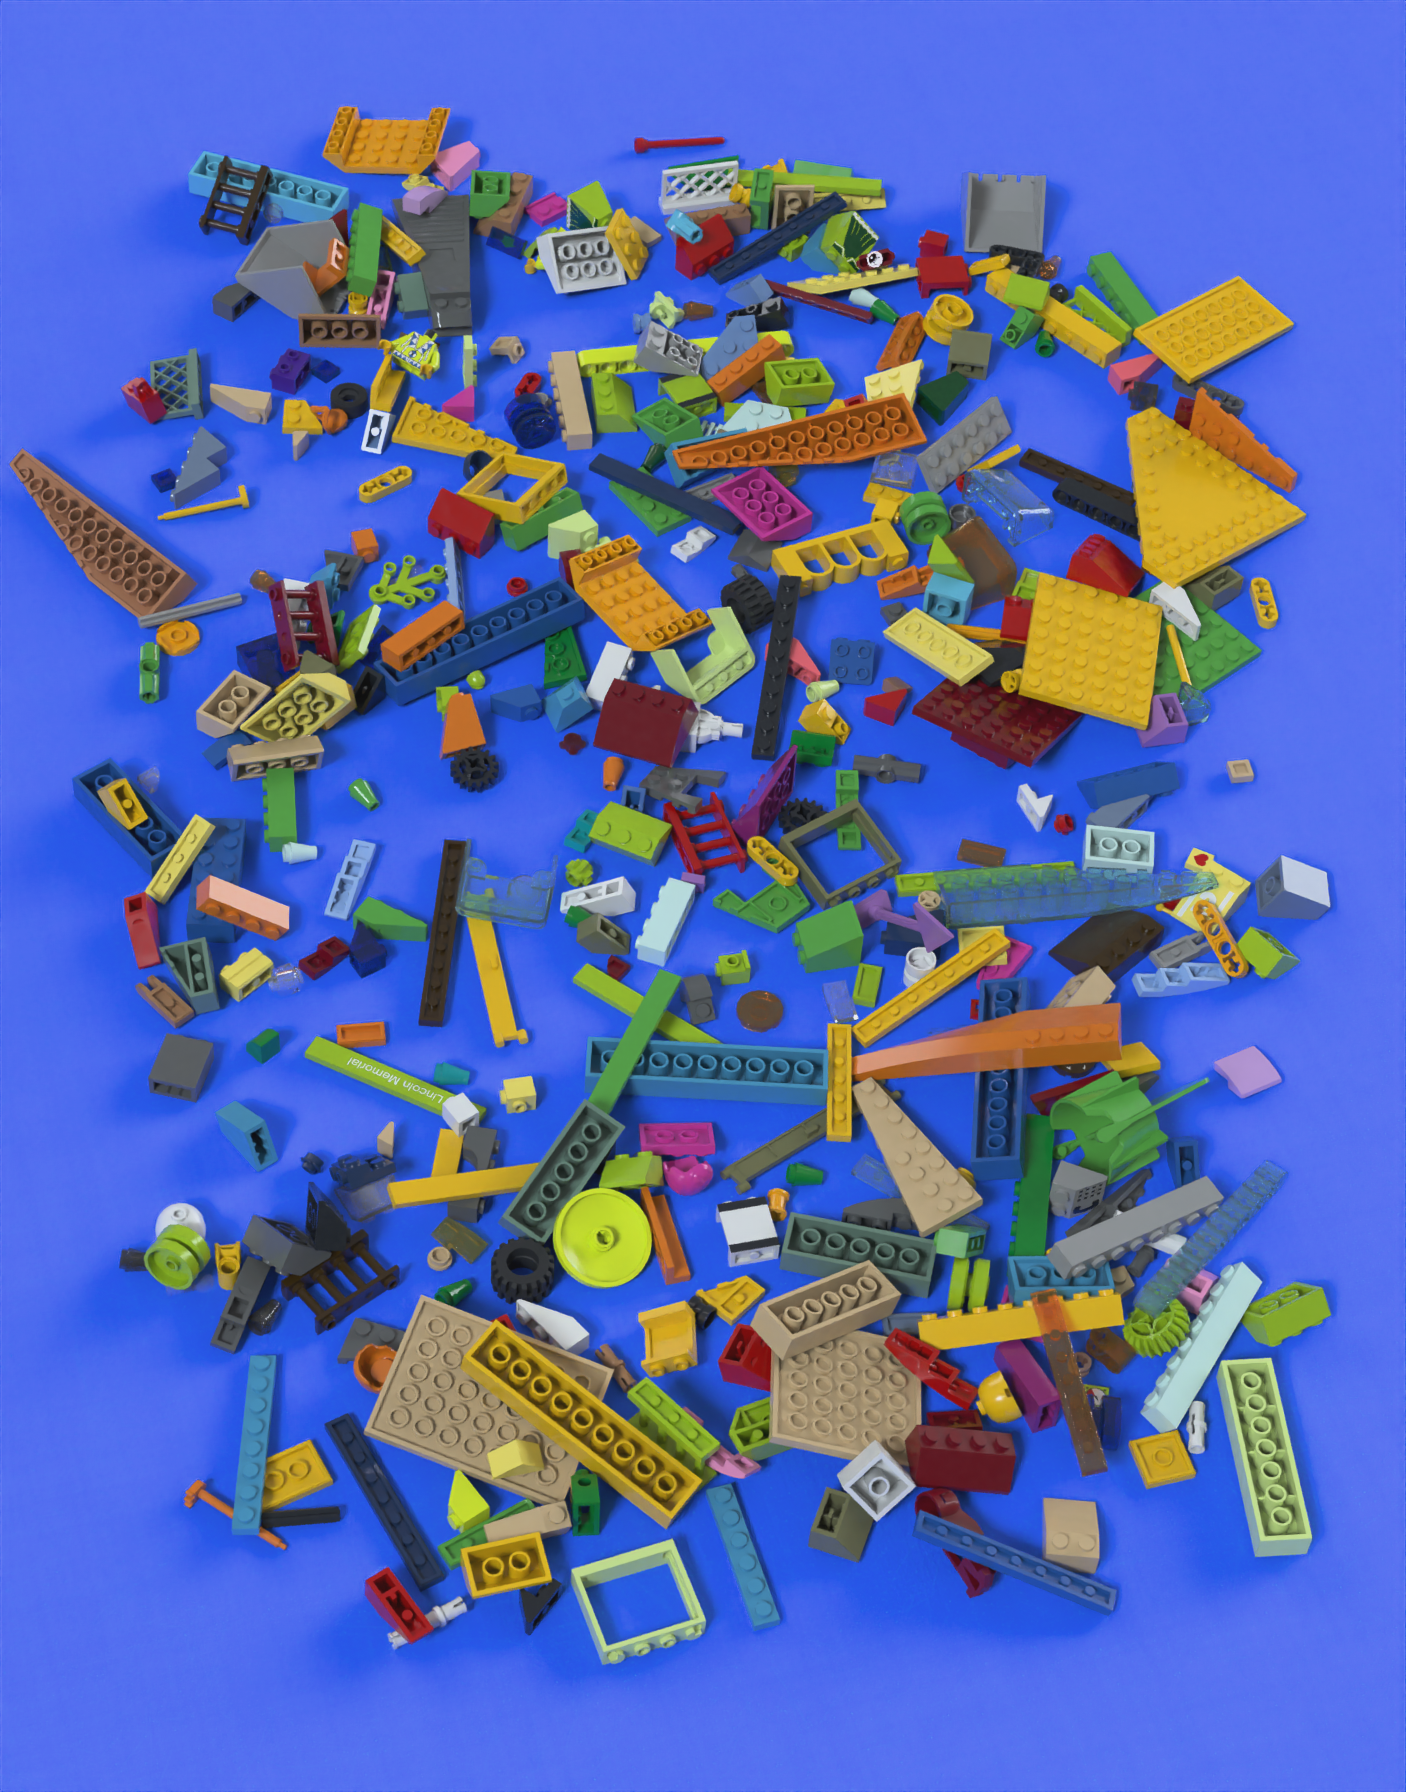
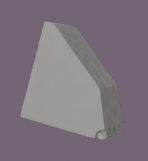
[961,172,1046,253]
[235,219,352,320]

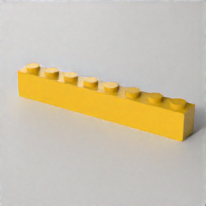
[985,267,1122,369]
[917,1288,1125,1350]

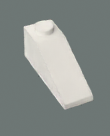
[1149,582,1201,641]
[560,876,636,916]

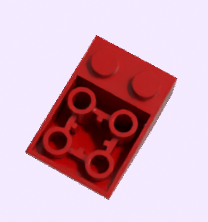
[718,1323,771,1392]

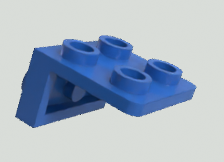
[828,637,875,686]

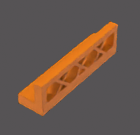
[876,311,926,371]
[640,1186,690,1285]

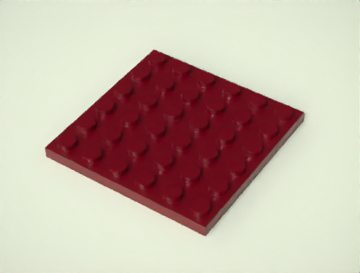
[912,676,1083,768]

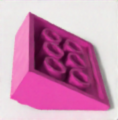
[711,466,813,541]

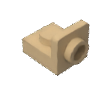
[489,336,525,364]

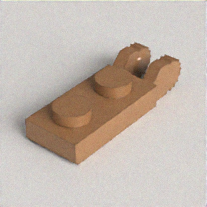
[135,975,194,1029]

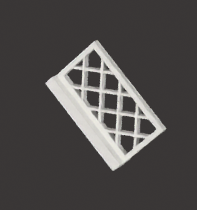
[658,161,739,215]

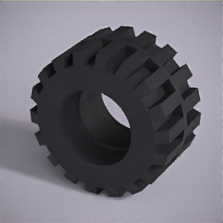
[720,574,775,634]
[491,1237,554,1304]

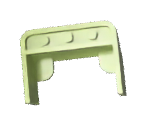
[650,607,755,704]

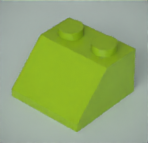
[1237,926,1300,980]
[599,1151,664,1191]

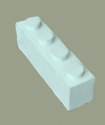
[635,877,695,967]

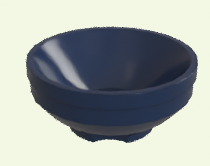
[463,450,492,482]

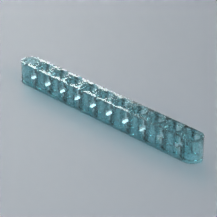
[1133,1160,1288,1319]

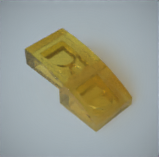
[430,1216,488,1264]

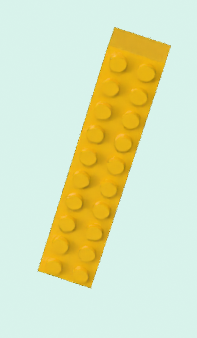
[460,1320,703,1530]

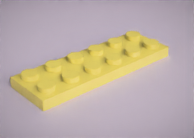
[883,607,995,686]

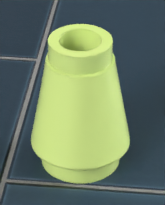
[806,680,839,702]

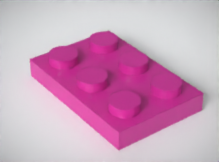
[639,1122,715,1157]

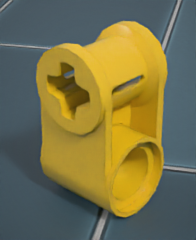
[214,1241,241,1290]

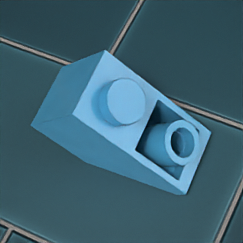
[309,563,340,609]

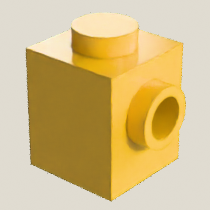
[871,498,900,527]

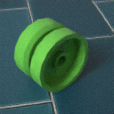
[899,491,951,545]

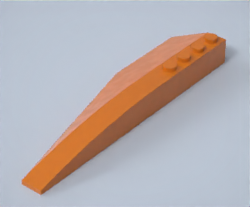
[672,393,927,469]
[851,1003,1122,1082]

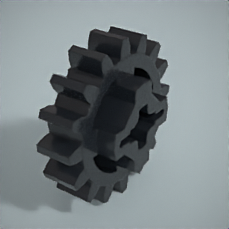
[450,746,499,792]
[778,798,827,839]

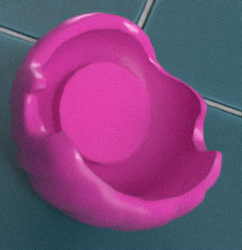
[662,1156,713,1196]

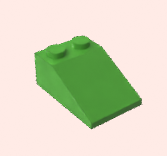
[632,397,704,449]

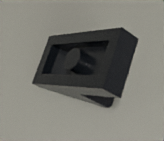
[519,1578,562,1636]

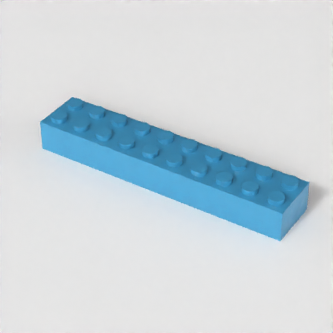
[584,1036,828,1106]

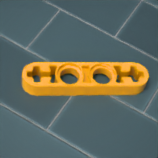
[1193,900,1249,979]

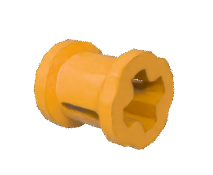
[767,1188,790,1221]

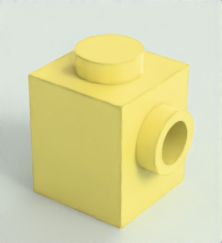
[499,1076,536,1114]

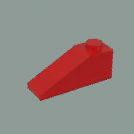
[365,1567,434,1645]

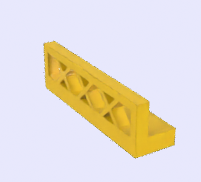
[370,354,406,412]

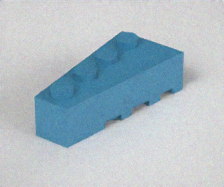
[664,428,747,489]

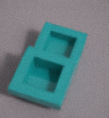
[564,809,598,853]

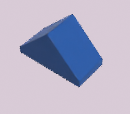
[620,785,646,814]

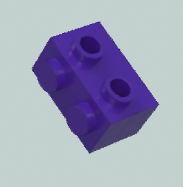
[269,348,311,395]

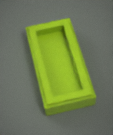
[851,963,883,1008]

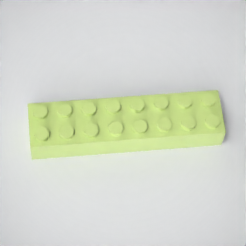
[1216,1358,1312,1557]

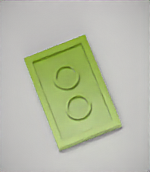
[335,604,381,674]

